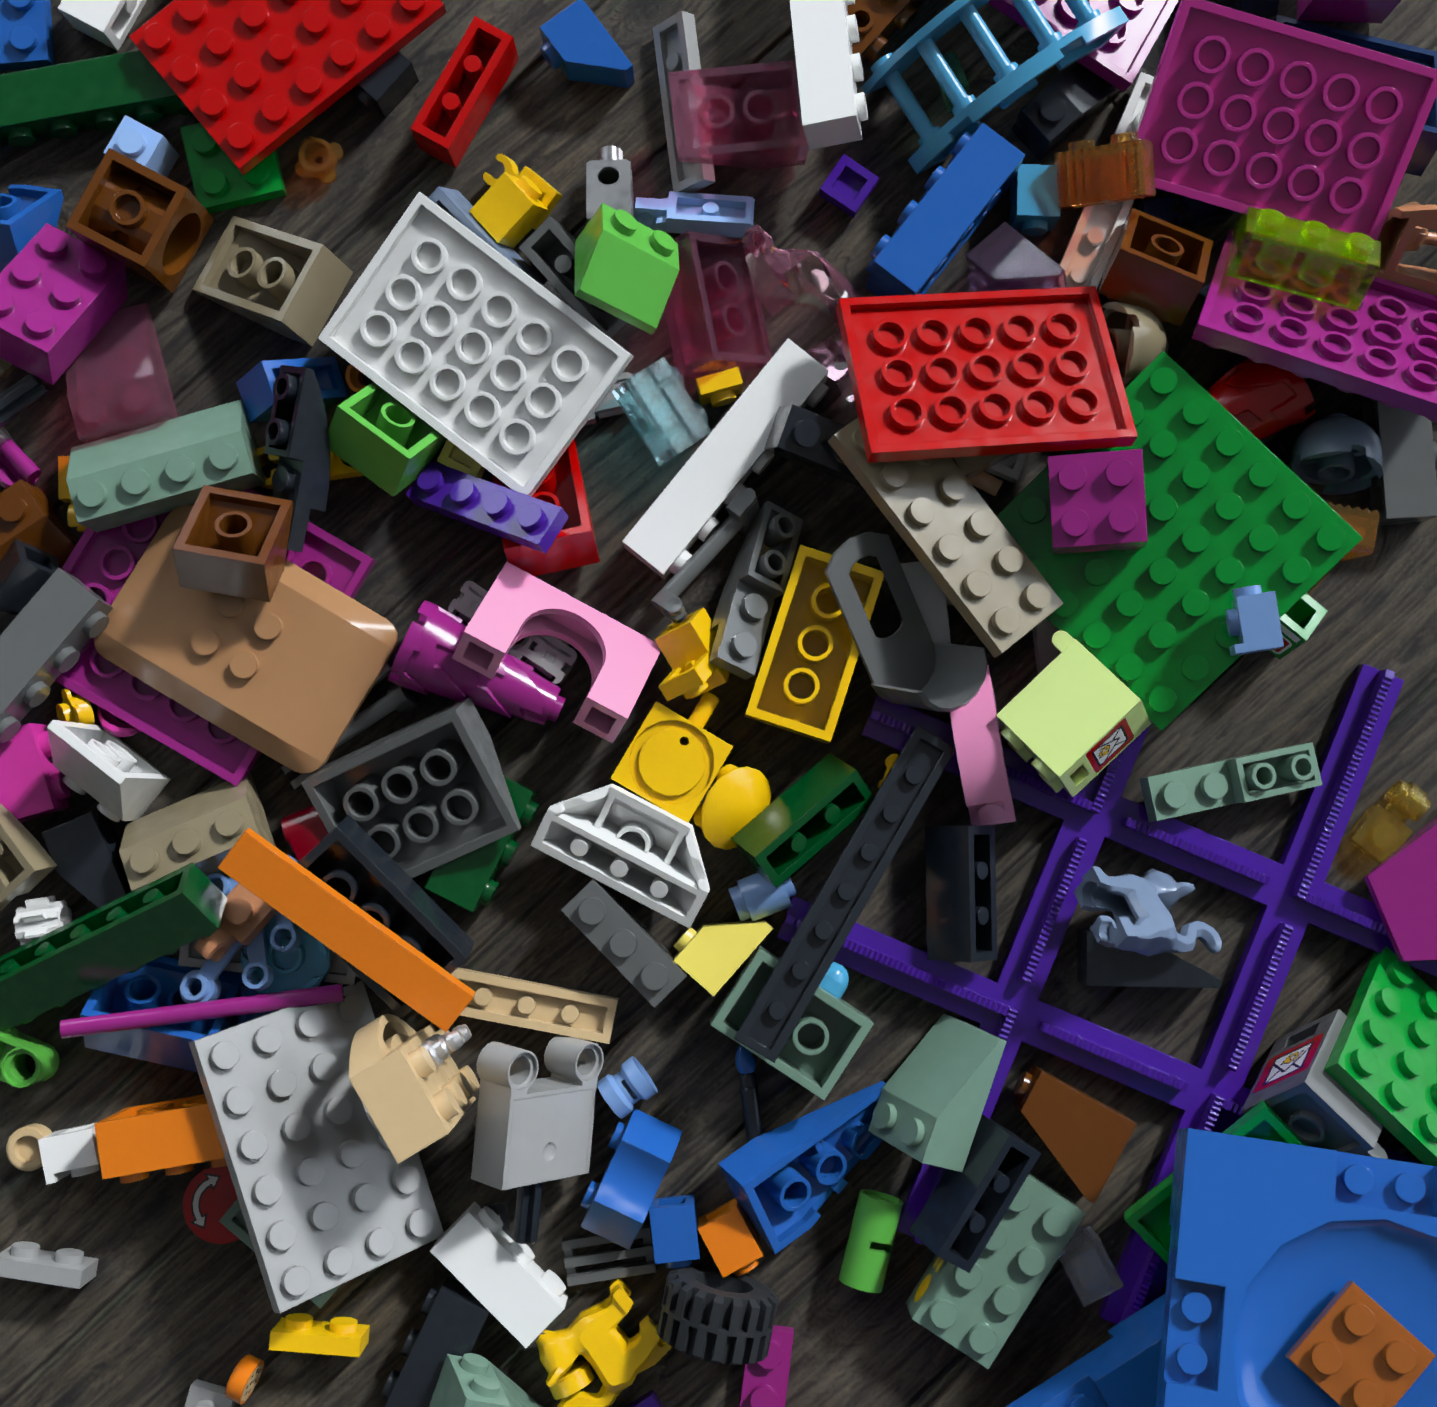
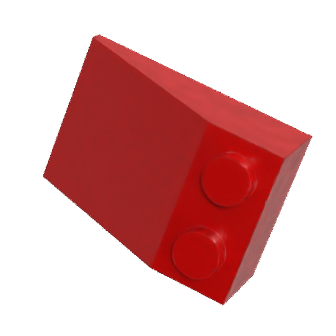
[492,438,600,576]

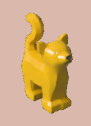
[535,1278,672,1407]

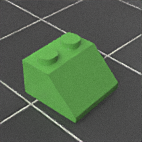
[574,203,680,335]
[328,382,447,497]

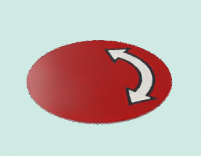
[183,1166,239,1244]

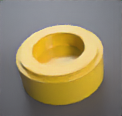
[550,1360,595,1400]

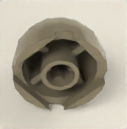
[1102,302,1169,389]

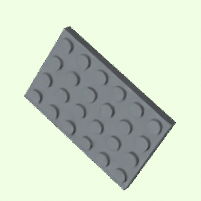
[189,980,444,1313]

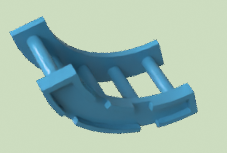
[861,0,1129,174]

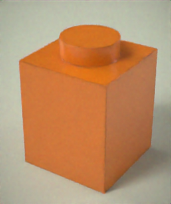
[698,1198,763,1278]

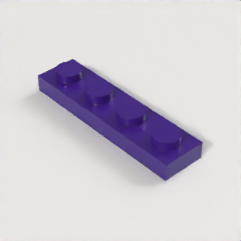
[406,461,569,554]

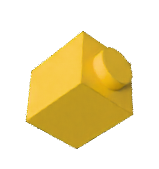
[469,172,548,248]

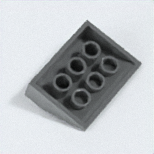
[301,697,521,878]

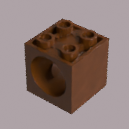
[66,148,214,294]

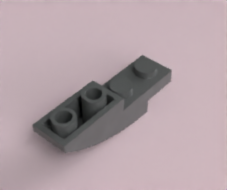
[709,501,803,680]

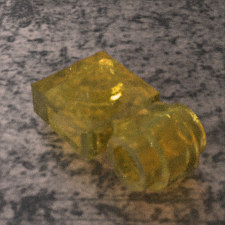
[1345,779,1431,864]

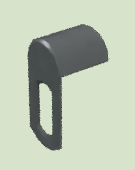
[824,532,988,712]

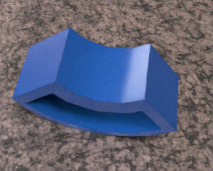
[580,1109,683,1250]

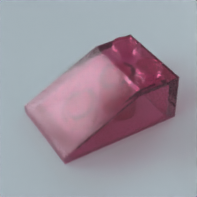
[668,60,809,169]
[66,303,178,443]

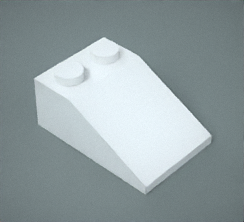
[47,720,171,822]

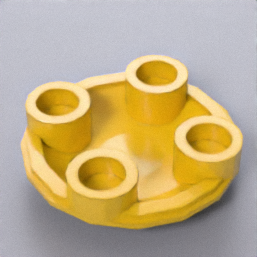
[693,764,771,850]

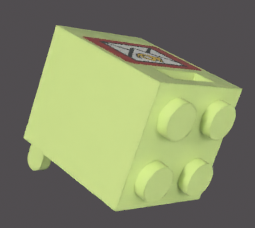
[996,630,1151,797]

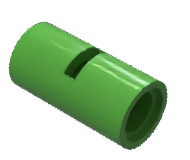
[839,1189,903,1293]

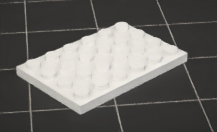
[318,192,634,497]

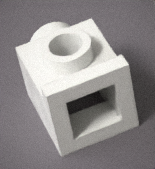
[38,1122,100,1185]

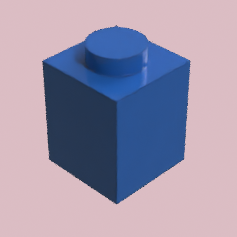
[649,1194,700,1269]

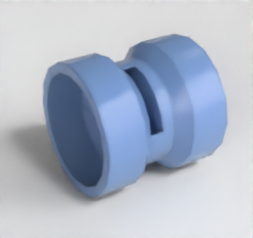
[597,1056,658,1119]

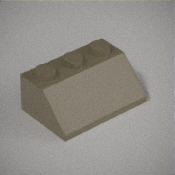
[119,773,276,892]

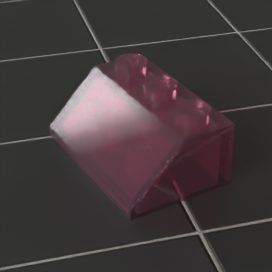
[664,231,772,378]

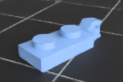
[634,191,755,238]

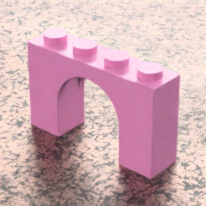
[452,562,661,744]

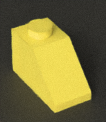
[673,920,773,996]

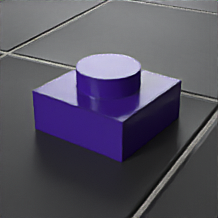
[819,154,879,218]

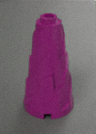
[388,600,566,725]

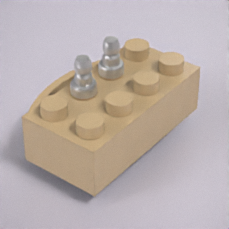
[349,1013,480,1164]

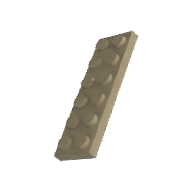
[828,418,1064,658]

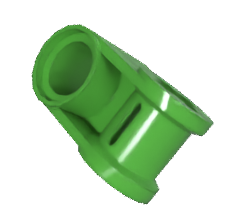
[0,1027,60,1088]

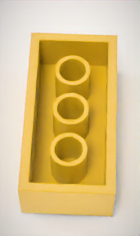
[744,545,884,744]

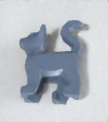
[1074,866,1222,956]

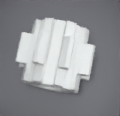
[13,896,72,946]

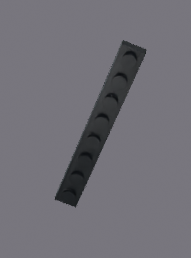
[734,725,956,1063]

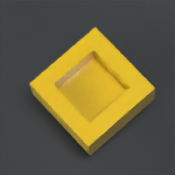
[696,367,743,407]

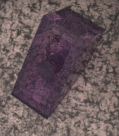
[966,222,1067,292]

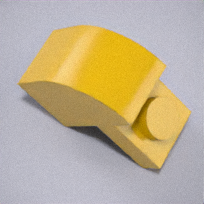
[655,607,730,702]

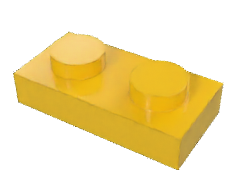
[269,1313,370,1357]

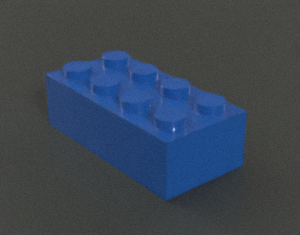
[866,123,1025,296]

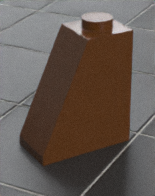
[1013,1065,1137,1204]

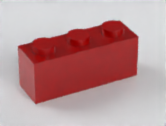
[410,16,519,169]

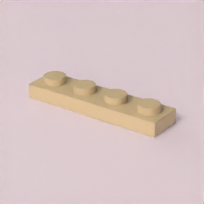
[451,967,619,1044]

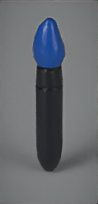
[735,1045,763,1142]

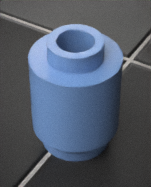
[728,873,797,922]

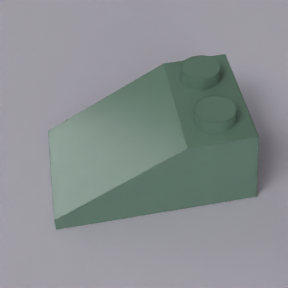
[868,1013,1007,1172]
[429,1353,543,1407]

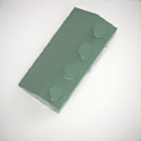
[66,399,267,532]

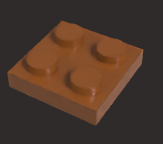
[1285,1280,1436,1407]

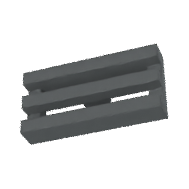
[561,1224,657,1286]

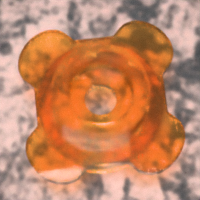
[295,136,343,185]

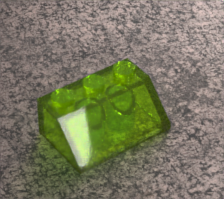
[1227,206,1381,311]

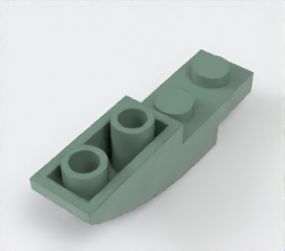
[1139,742,1322,822]

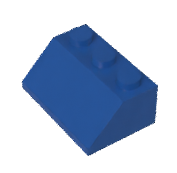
[80,956,245,1072]

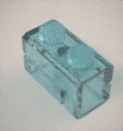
[612,357,712,466]

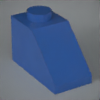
[539,0,635,88]
[236,356,349,423]

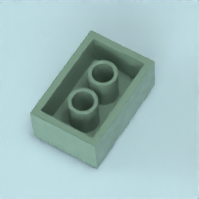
[710,945,874,1100]

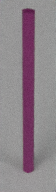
[60,984,344,1039]

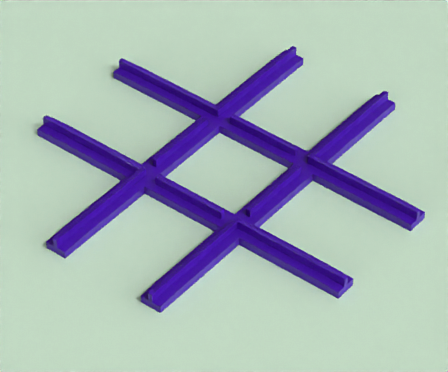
[777,664,1437,1324]

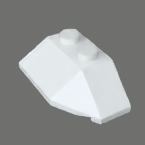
[530,783,710,929]

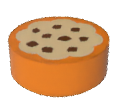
[225,1354,264,1405]

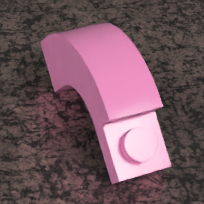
[950,665,1016,825]

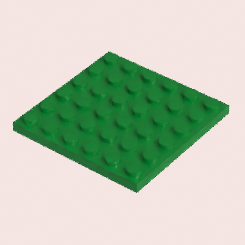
[997,351,1363,731]

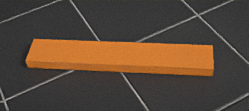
[217,828,475,1032]

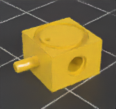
[611,691,733,823]

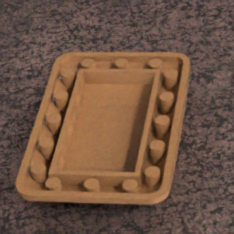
[94,505,398,774]

